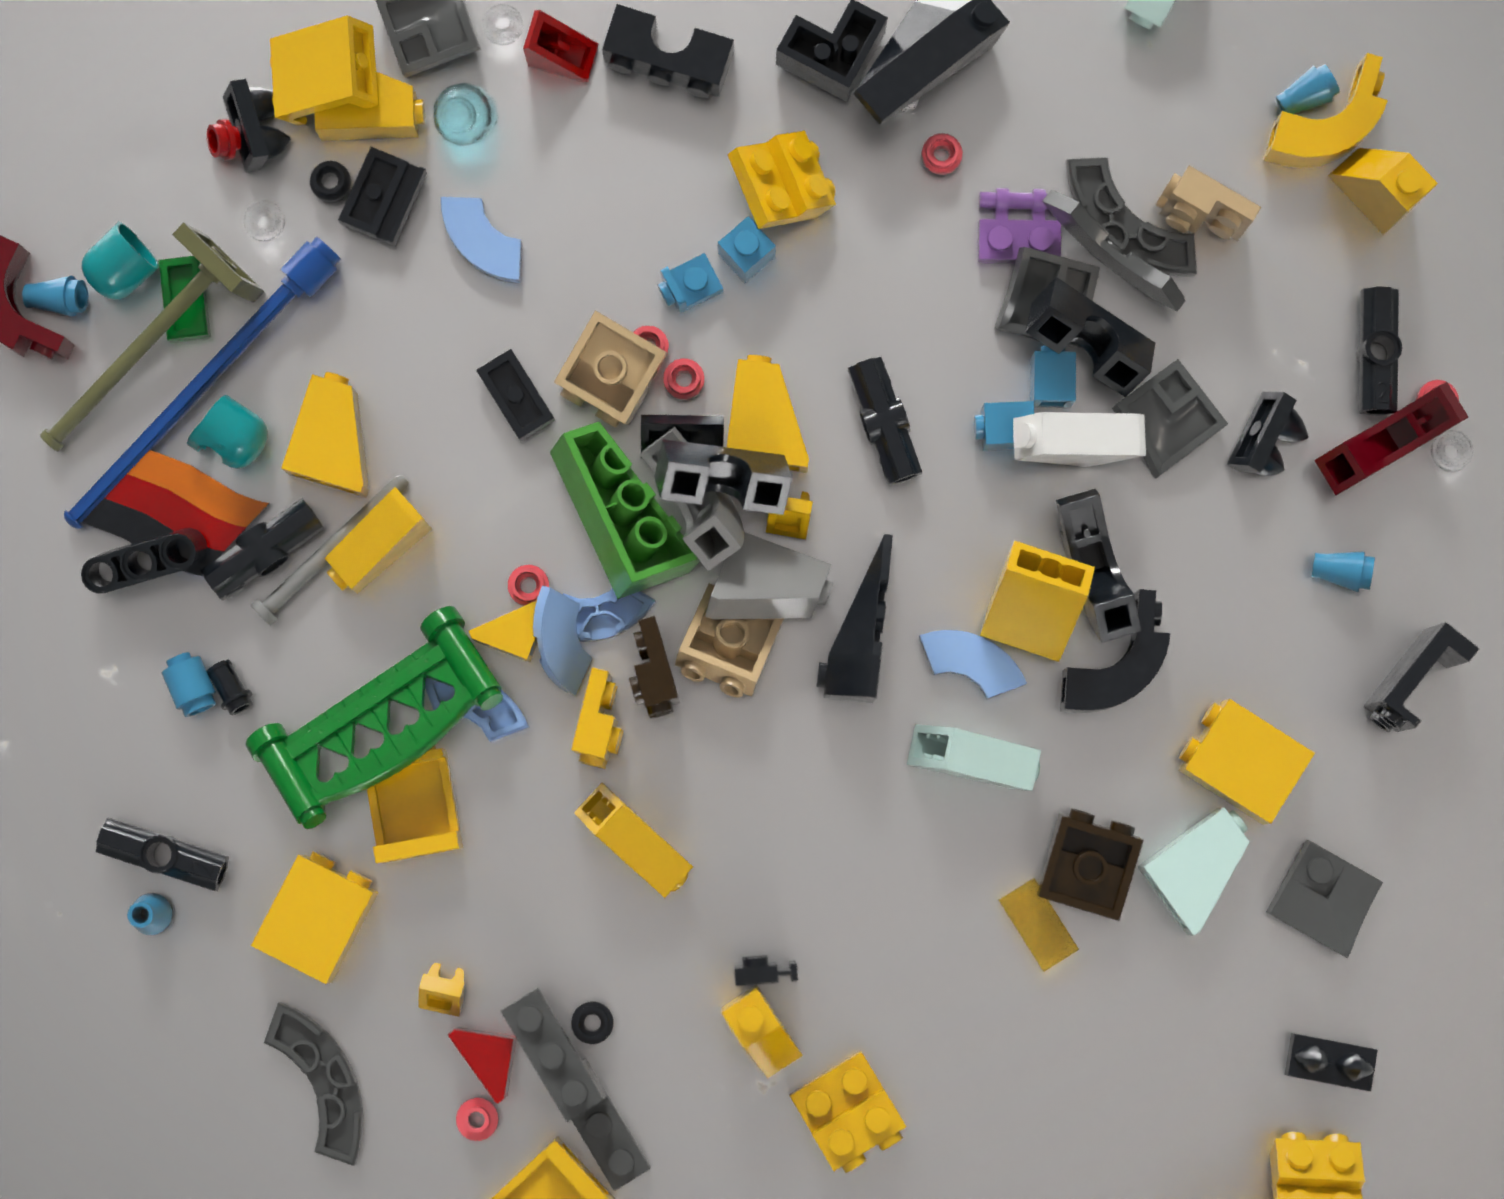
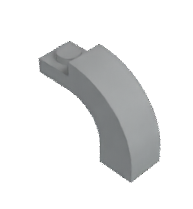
[640,427,744,572]

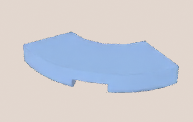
[441,197,522,283]
[533,585,592,695]
[563,588,656,642]
[919,630,1027,699]
[425,678,530,742]

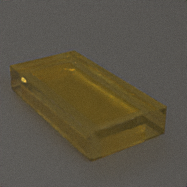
[998,878,1079,972]

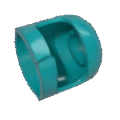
[81,221,159,300]
[187,395,268,469]

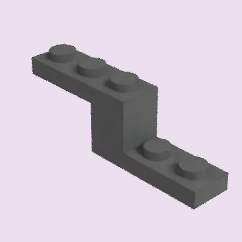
[501,988,651,1191]

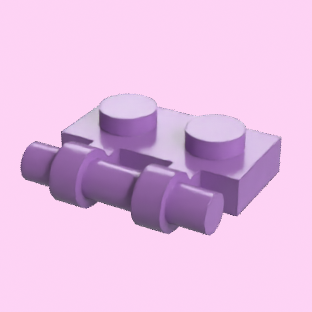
[978,188,1061,263]

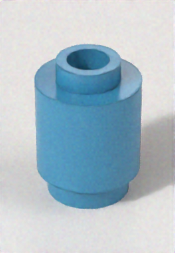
[161,652,216,717]

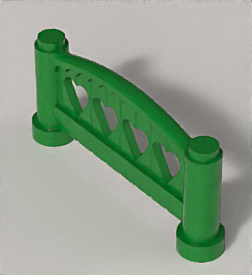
[245,606,503,829]

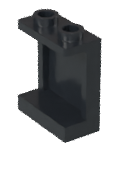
[1364,622,1479,732]

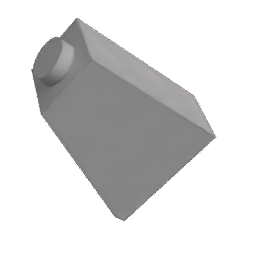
[705,532,833,619]

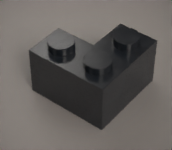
[776,0,888,102]

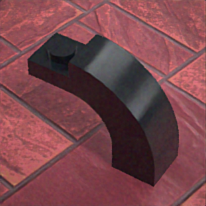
[1056,489,1142,643]
[1060,589,1170,713]

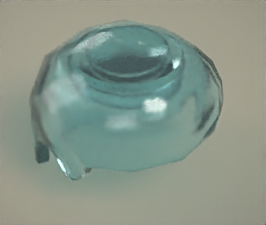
[433,82,498,146]

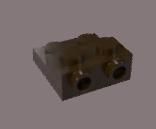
[629,616,680,719]
[1037,808,1144,921]

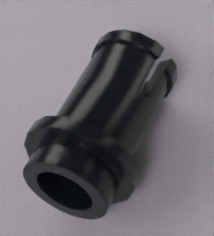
[207,659,253,715]

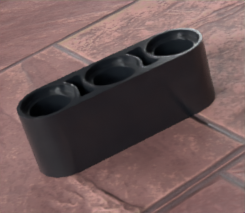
[81,528,207,594]

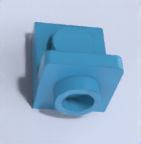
[657,253,723,314]

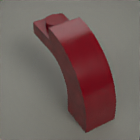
[0,235,75,360]
[1314,382,1469,495]

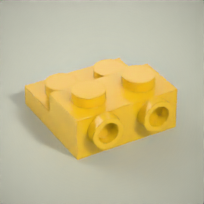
[727,130,836,229]
[571,667,624,769]
[789,1051,907,1173]
[1269,1132,1365,1199]

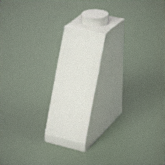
[1013,412,1146,467]

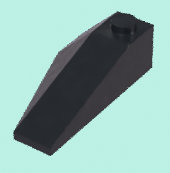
[853,0,1010,125]
[816,534,893,703]

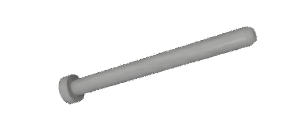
[250,475,409,626]

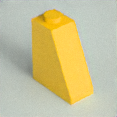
[315,72,425,141]
[1328,147,1438,235]
[727,355,809,473]
[281,372,369,498]
[325,487,432,594]
[574,782,693,898]
[721,984,803,1078]

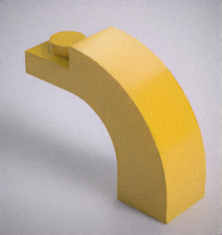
[1263,53,1388,168]

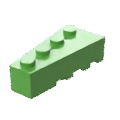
[550,422,700,599]

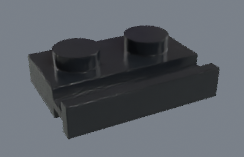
[338,146,427,246]
[734,955,798,986]

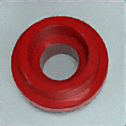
[207,119,241,161]

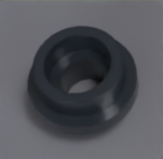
[310,161,351,202]
[571,1001,614,1044]

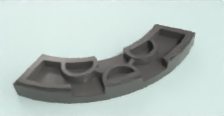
[1065,158,1197,277]
[1042,190,1186,312]
[264,1002,363,1166]

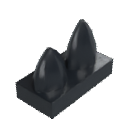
[223,79,291,172]
[1227,392,1309,476]
[1284,1033,1378,1092]

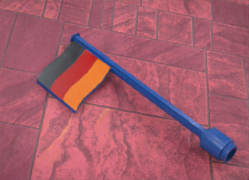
[64,237,341,576]

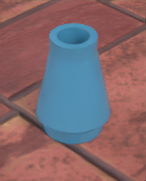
[1275,64,1340,114]
[22,276,88,317]
[1311,552,1375,592]
[127,893,172,935]

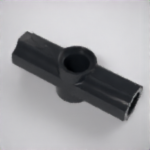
[1356,286,1402,415]
[848,357,922,485]
[200,498,325,600]
[95,818,229,892]

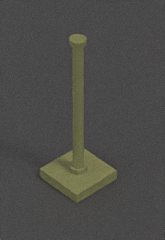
[40,222,264,452]

